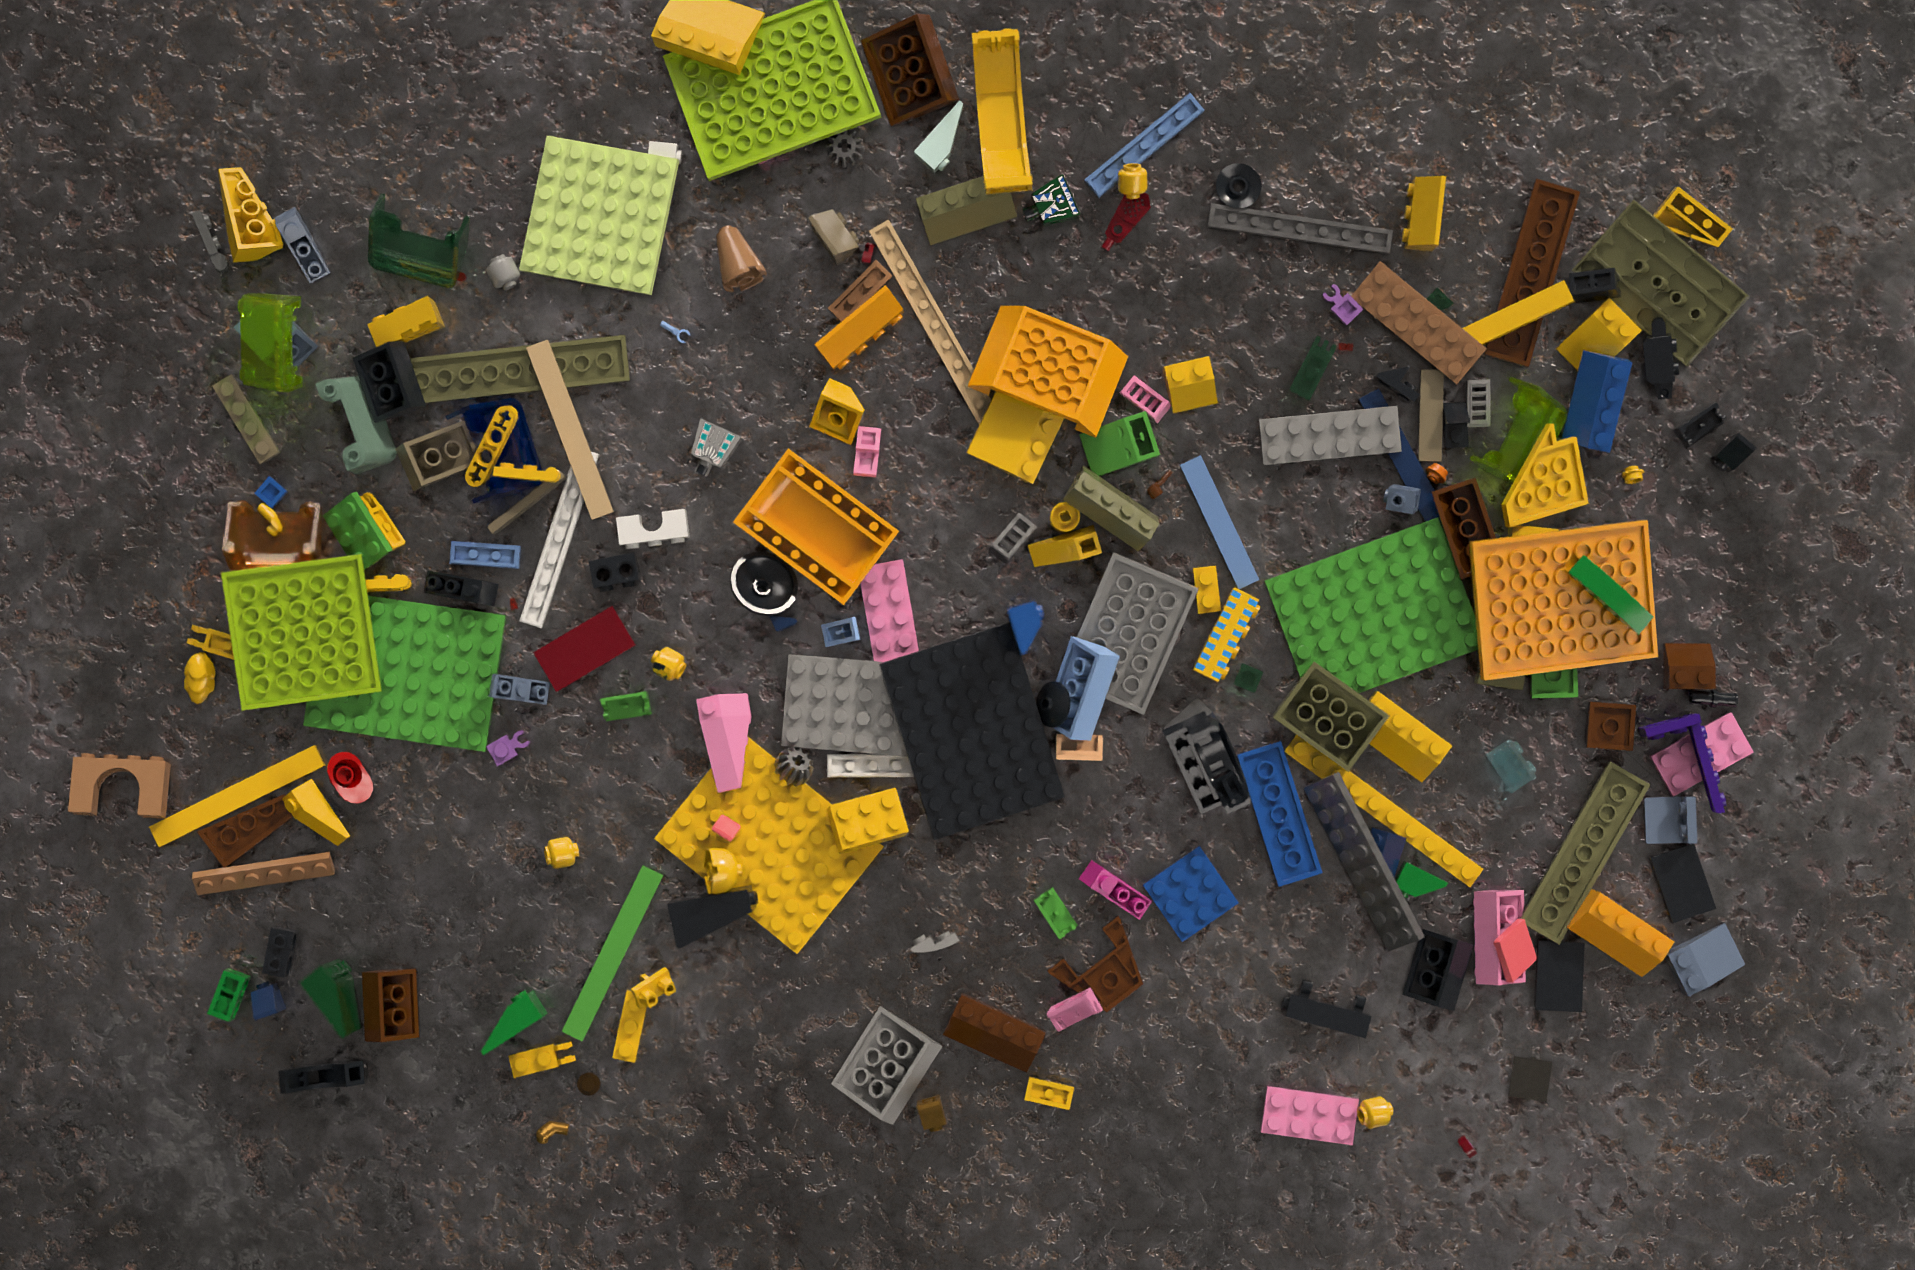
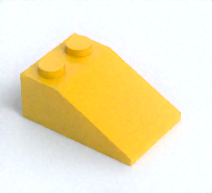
[1556,298,1642,372]

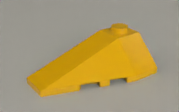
[218,167,283,263]

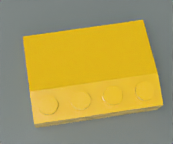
[651,0,765,75]
[966,391,1064,484]

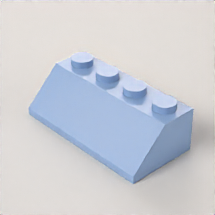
[1054,636,1120,741]

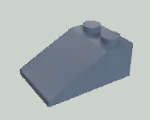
[1665,923,1745,997]

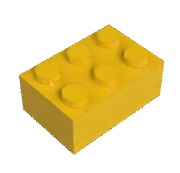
[826,788,909,854]

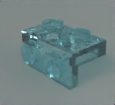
[1485,739,1537,793]

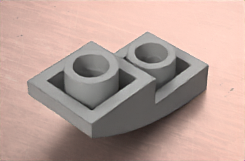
[910,931,959,953]

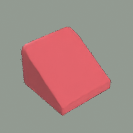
[712,815,741,841]

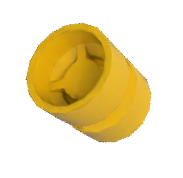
[1049,502,1080,533]

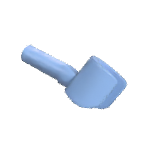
[660,321,690,343]

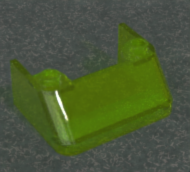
[1469,376,1567,484]

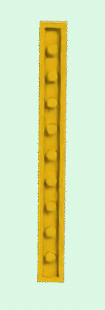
[1284,734,1484,888]

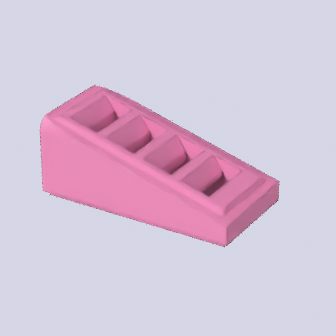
[1120,376,1171,423]

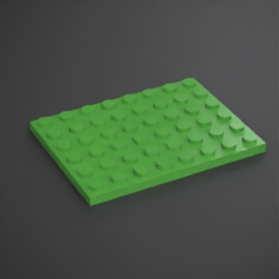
[1265,517,1478,693]
[303,596,506,752]

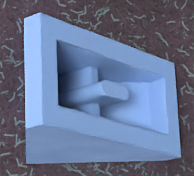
[821,617,860,647]

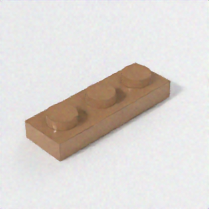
[828,260,893,322]

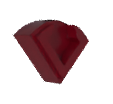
[861,242,875,266]

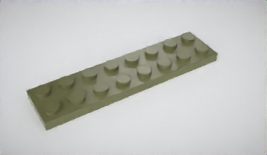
[1519,762,1651,945]

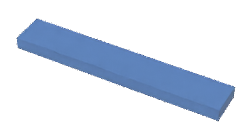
[1084,93,1205,198]
[1180,455,1259,589]

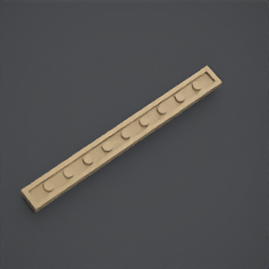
[869,220,991,425]

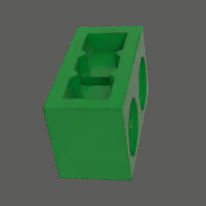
[207,968,251,1022]

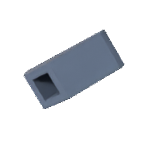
[489,674,550,705]

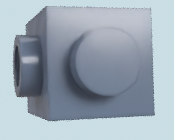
[1384,484,1421,514]

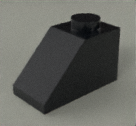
[1711,433,1757,472]

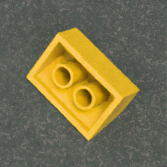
[1402,176,1446,252]

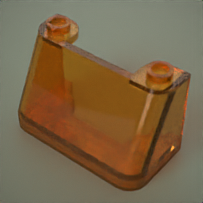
[222,500,322,571]

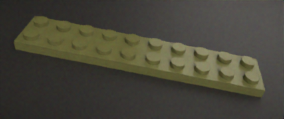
[410,335,630,404]

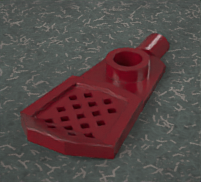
[1101,192,1151,252]

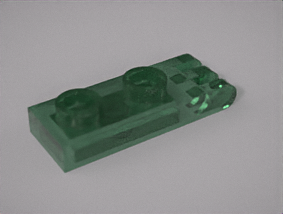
[1289,335,1337,401]

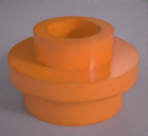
[1426,463,1448,484]

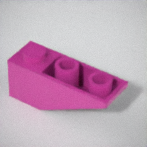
[1079,860,1152,920]

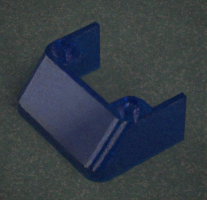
[446,398,542,504]

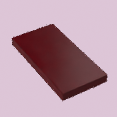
[533,606,636,692]

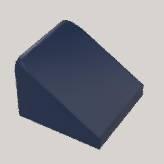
[769,616,798,632]

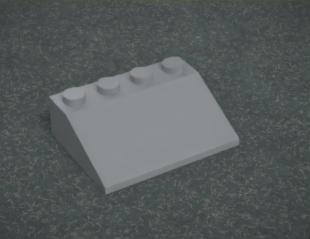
[831,1006,942,1124]

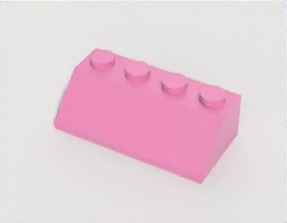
[1473,890,1526,985]

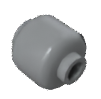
[486,254,520,290]

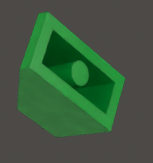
[1395,861,1448,899]

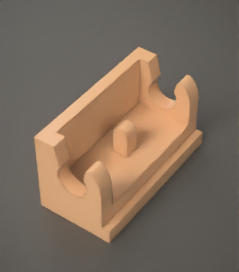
[1056,734,1103,761]

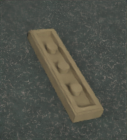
[1418,369,1444,462]
[487,470,567,535]

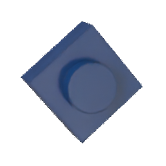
[254,476,288,509]

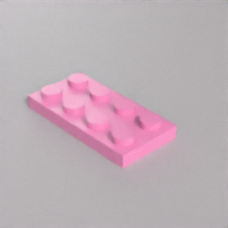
[1649,712,1754,797]
[1260,1086,1359,1145]

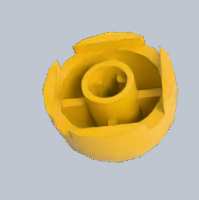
[704,848,742,894]

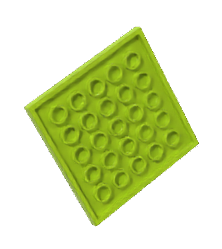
[221,554,382,711]

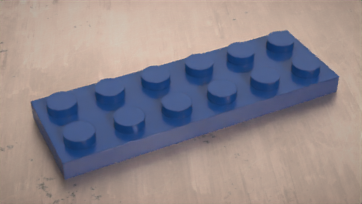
[1237,741,1322,887]

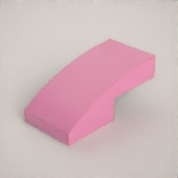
[853,426,881,478]

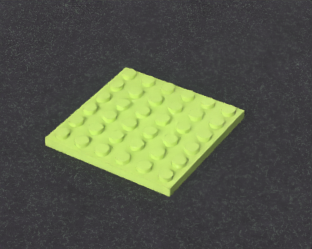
[519,136,679,296]

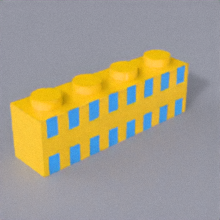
[1192,587,1260,682]

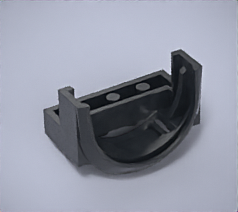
[1162,711,1251,814]

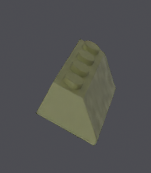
[916,176,1017,246]
[1063,465,1159,551]

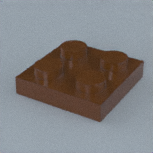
[1585,702,1636,751]

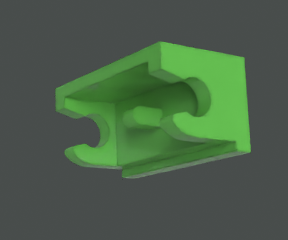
[600,691,652,721]
[1033,887,1078,940]

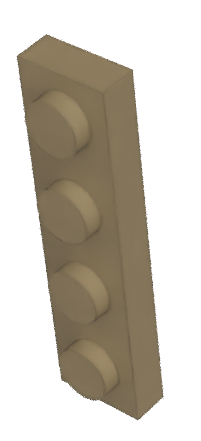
[212,374,281,465]

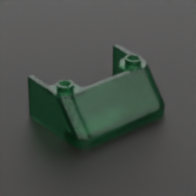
[368,193,470,288]

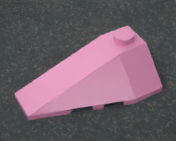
[696,693,752,793]

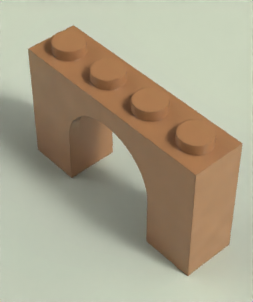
[68,753,171,819]

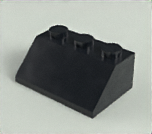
[353,341,426,423]
[1402,929,1474,1011]

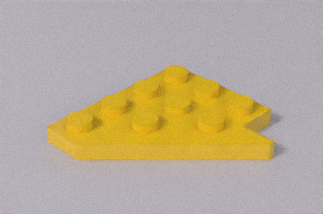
[1501,423,1589,527]

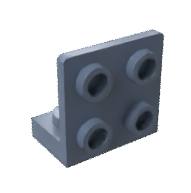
[1644,796,1697,844]

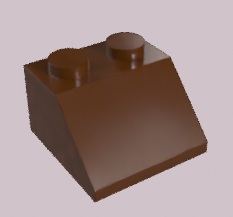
[1663,643,1716,689]

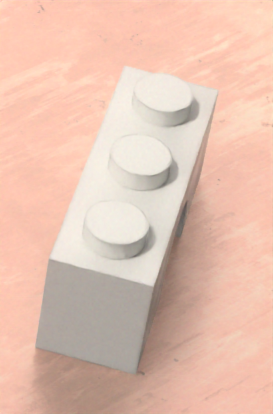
[616,509,690,550]

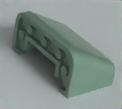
[315,376,397,475]

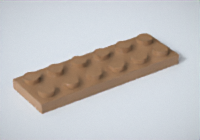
[1351,261,1487,384]

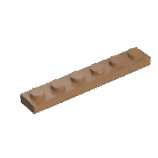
[192,852,335,895]

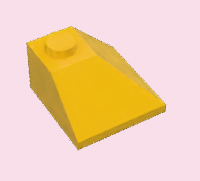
[809,378,864,445]

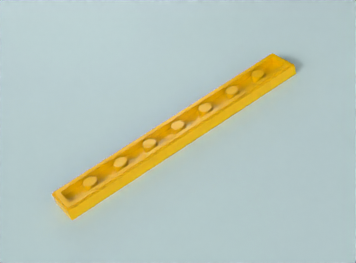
[149,745,326,847]

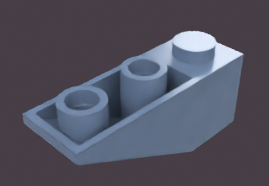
[275,207,330,283]

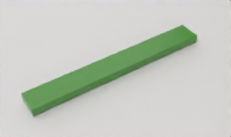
[562,865,664,1041]

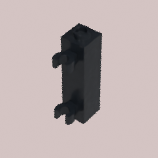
[1281,980,1372,1038]

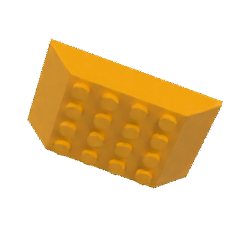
[733,448,899,605]

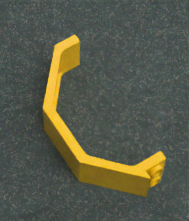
[972,29,1032,194]

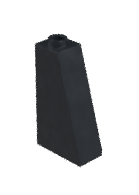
[667,885,758,949]

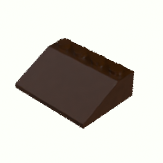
[861,14,960,126]

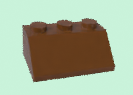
[362,968,419,1042]

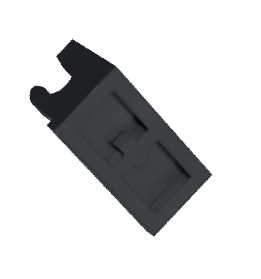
[1569,267,1621,303]
[1673,402,1727,449]

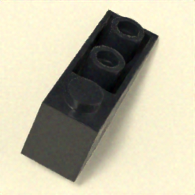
[423,570,499,606]

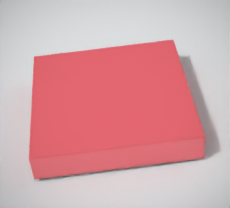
[1493,919,1537,982]

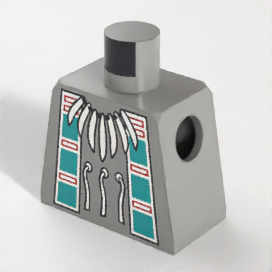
[691,419,742,477]

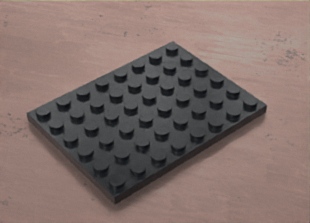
[879,622,1065,840]

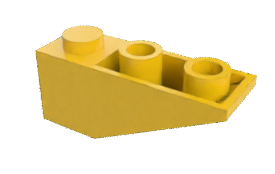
[1028,525,1102,567]

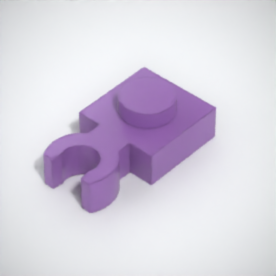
[1322,284,1363,326]
[486,730,530,766]

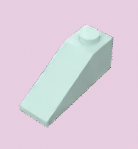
[914,100,963,174]

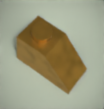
[917,1095,946,1132]

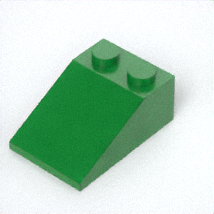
[481,990,548,1055]

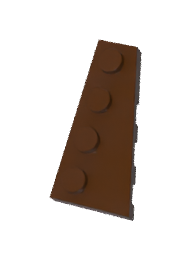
[197,794,293,868]

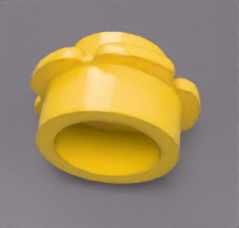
[1621,466,1644,484]

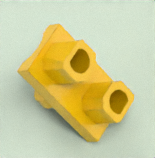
[631,967,676,1009]

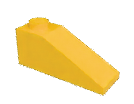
[282,779,350,846]

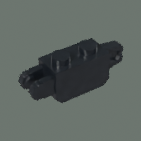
[1643,316,1679,400]

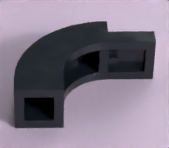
[278,1061,365,1094]

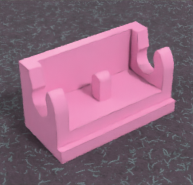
[1047,988,1103,1032]

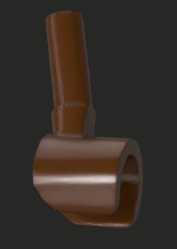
[1147,469,1173,499]

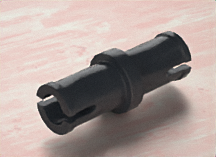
[1689,689,1738,708]

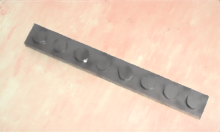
[1207,203,1393,254]

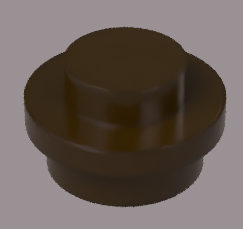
[577,1072,601,1096]

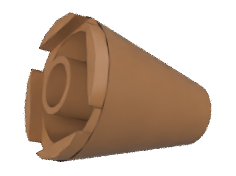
[716,225,767,292]

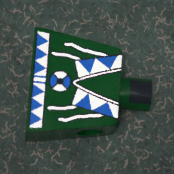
[1022,174,1080,226]

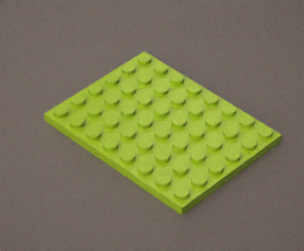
[663,0,882,181]

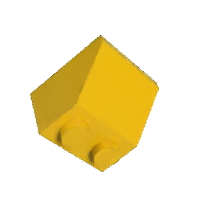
[1163,356,1218,414]

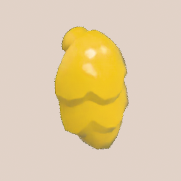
[184,652,216,704]

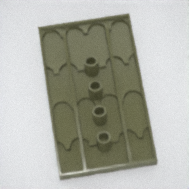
[1572,200,1750,366]

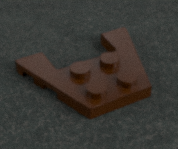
[1047,916,1143,1012]

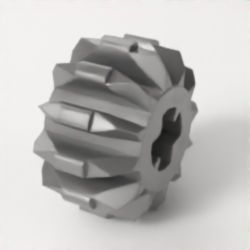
[825,130,864,168]
[774,747,814,787]

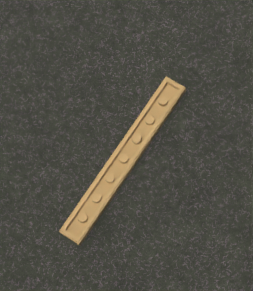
[526,339,614,520]

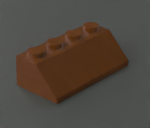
[1431,477,1496,580]
[943,993,1046,1073]

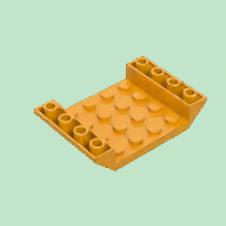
[967,306,1128,438]

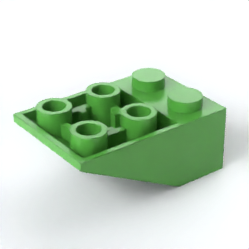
[1079,411,1160,476]

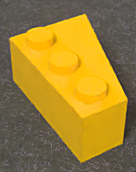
[1653,187,1733,247]
[367,296,445,347]

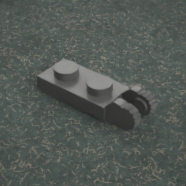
[192,210,229,274]

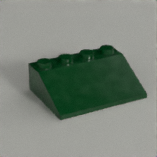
[299,959,363,1039]

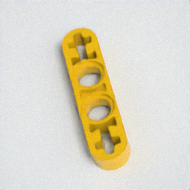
[465,405,518,487]

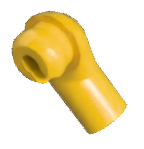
[257,502,283,537]

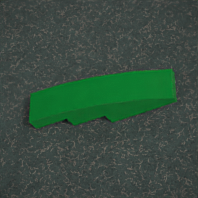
[1568,554,1654,635]

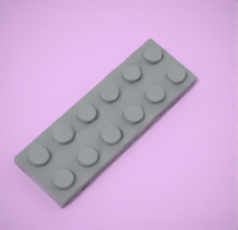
[1259,406,1402,465]

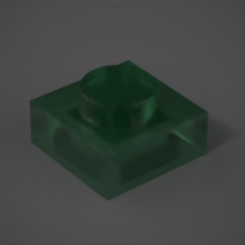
[1233,663,1263,693]

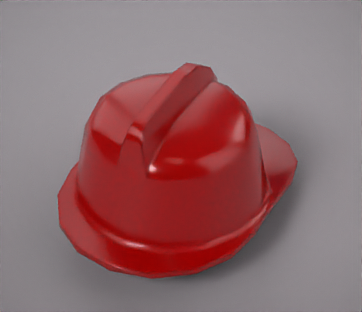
[327,752,373,804]

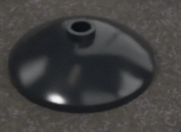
[730,551,798,616]

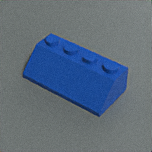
[1561,350,1632,453]
[1006,601,1044,656]

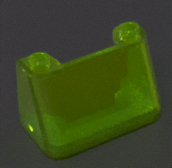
[237,293,303,392]

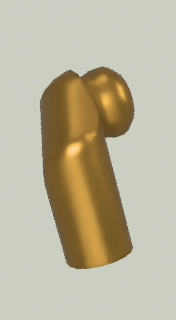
[536,1121,569,1144]

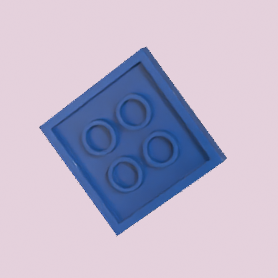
[1143,846,1239,942]

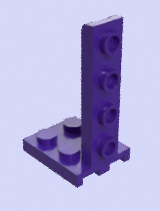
[1638,713,1727,813]

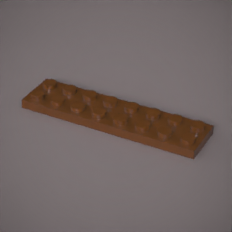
[1483,178,1580,368]

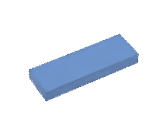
[449,541,521,569]

